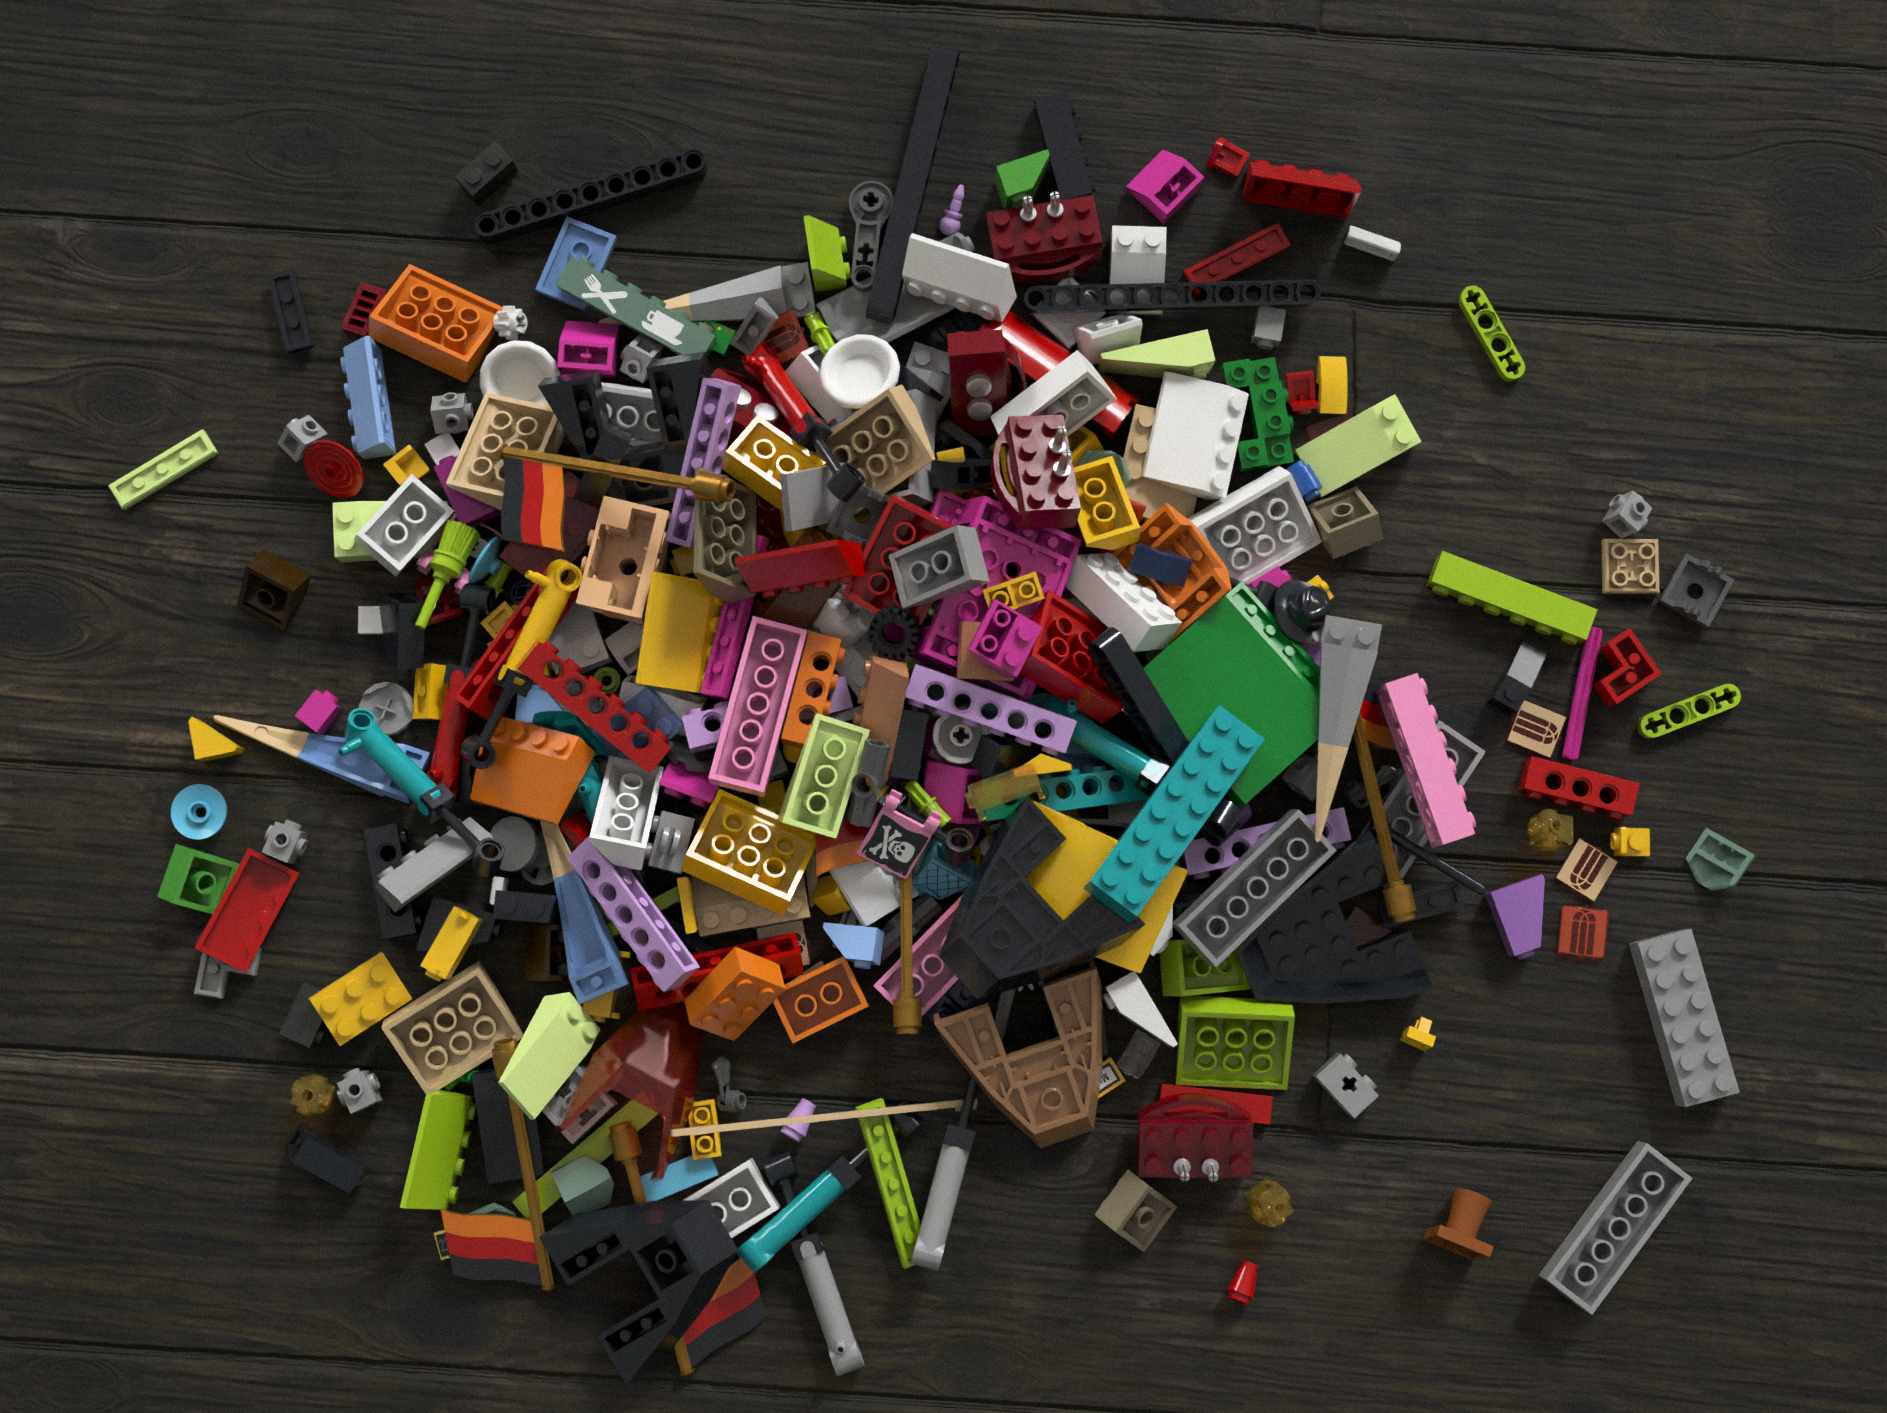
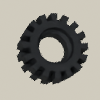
[867,605,922,660]

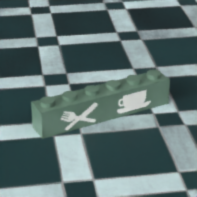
[556,256,717,357]

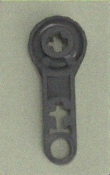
[849,181,894,292]

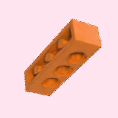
[781,631,846,748]

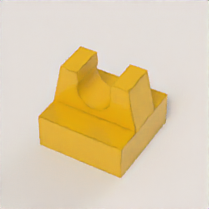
[1399,1017,1436,1051]

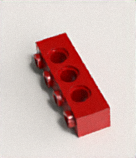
[1518,756,1640,820]

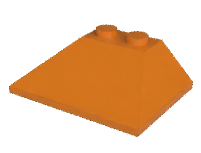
[1111,503,1232,643]

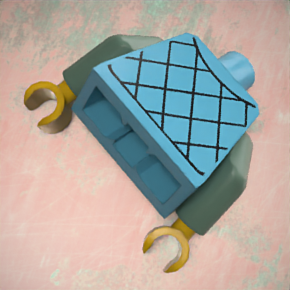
[912,816,984,899]

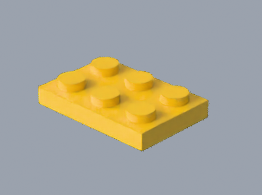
[309,952,412,1046]

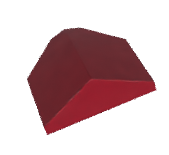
[414,576,466,625]

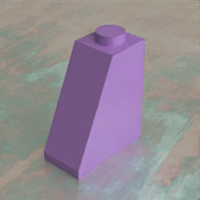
[1485,874,1545,960]

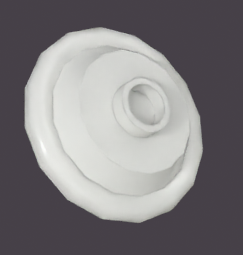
[819,334,900,409]
[479,340,561,406]

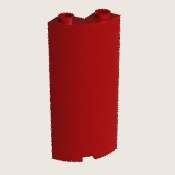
[979,310,1141,438]

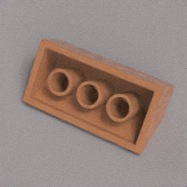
[852,651,909,781]

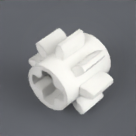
[493,306,528,340]

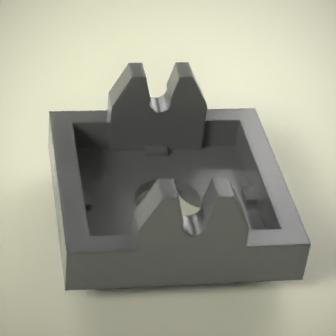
[825,485,891,548]
[1658,553,1734,628]

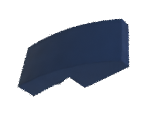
[1128,543,1193,587]
[926,980,979,1022]

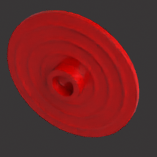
[304,440,364,498]

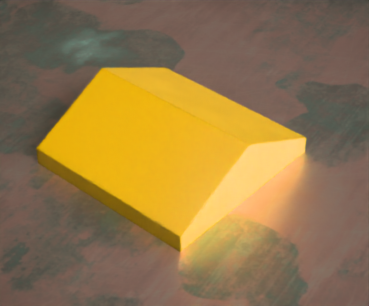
[1014,754,1073,777]

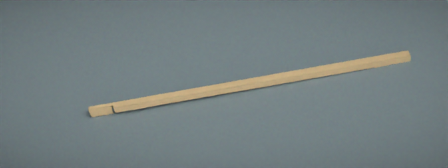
[670,1098,978,1137]

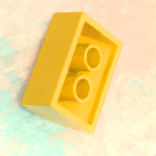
[721,415,825,512]
[1073,456,1140,550]

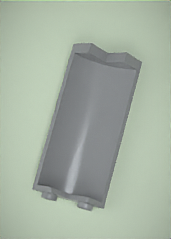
[815,232,975,343]

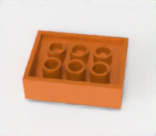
[369,264,503,383]
[470,717,595,825]

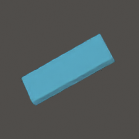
[640,1155,719,1202]

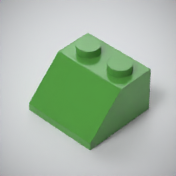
[995,149,1050,209]
[157,844,239,914]

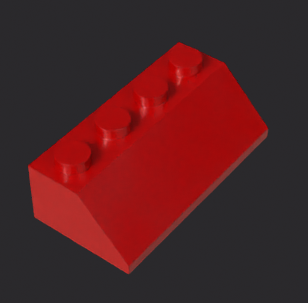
[734,539,865,598]

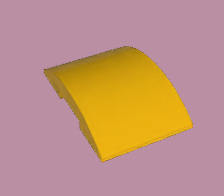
[1025,801,1188,973]

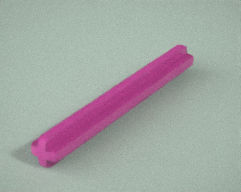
[1562,627,1603,760]

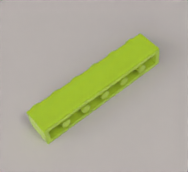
[1426,551,1598,645]

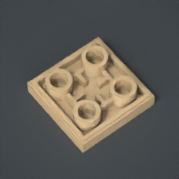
[1601,539,1660,594]

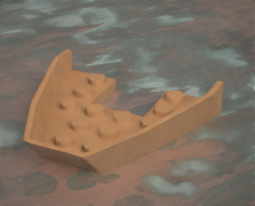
[934,960,1102,1148]

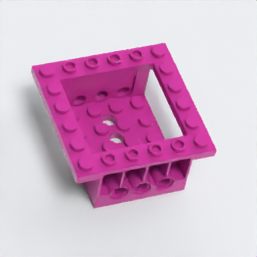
[884,489,1084,702]

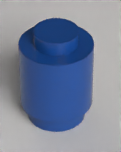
[1286,460,1323,503]

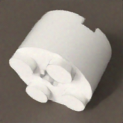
[813,585,876,648]
[932,707,989,764]

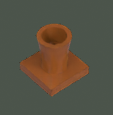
[1422,1187,1494,1261]

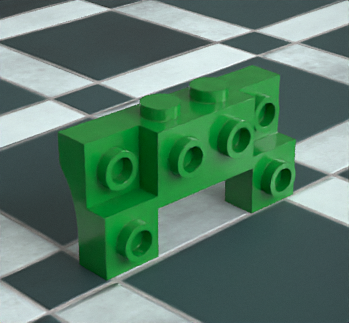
[1221,357,1294,472]

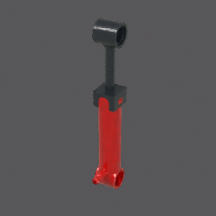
[742,343,866,503]
[427,583,496,803]

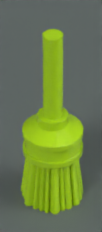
[415,520,481,629]

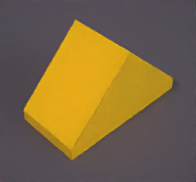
[188,717,245,762]

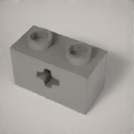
[1312,1053,1379,1119]

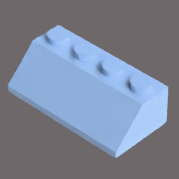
[340,336,396,459]

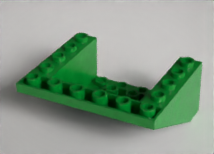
[1143,581,1320,808]

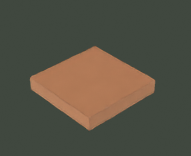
[957,621,1014,681]

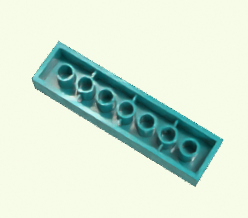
[1083,705,1265,923]

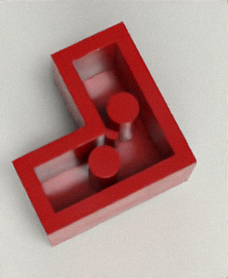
[1592,628,1662,707]

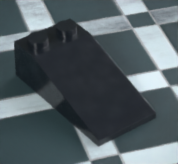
[472,1069,544,1184]

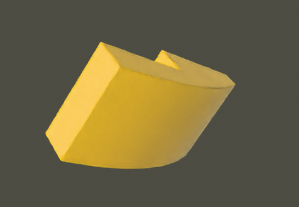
[1316,356,1347,414]
[982,571,1045,610]
[687,1099,722,1160]

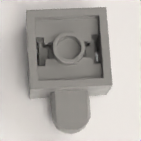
[644,811,695,874]
[542,1059,623,1144]

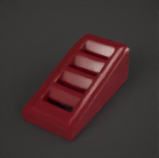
[341,282,388,338]

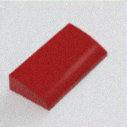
[194,848,299,973]

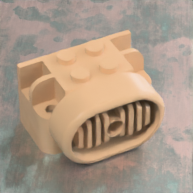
[576,496,671,625]

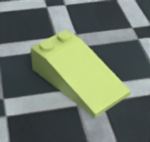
[1097,329,1215,379]
[1294,394,1421,498]
[332,501,450,563]
[778,713,870,839]
[498,992,600,1120]

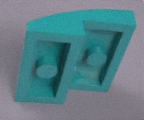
[532,711,607,756]

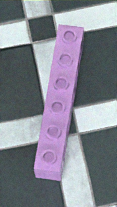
[665,378,741,548]
[905,663,1077,756]
[682,674,853,753]
[1182,807,1351,880]
[567,836,700,992]

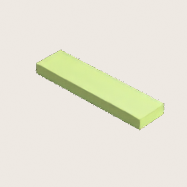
[108,429,219,510]

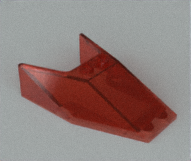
[554,1003,704,1182]

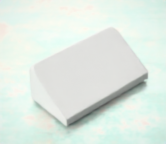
[1344,226,1401,261]

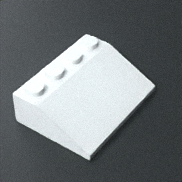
[1141,371,1249,500]
[1187,466,1322,594]

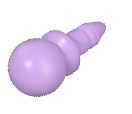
[939,184,964,236]

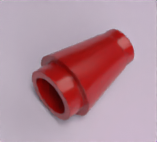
[1227,1260,1258,1305]

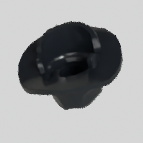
[1274,580,1332,644]

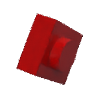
[1285,370,1319,414]

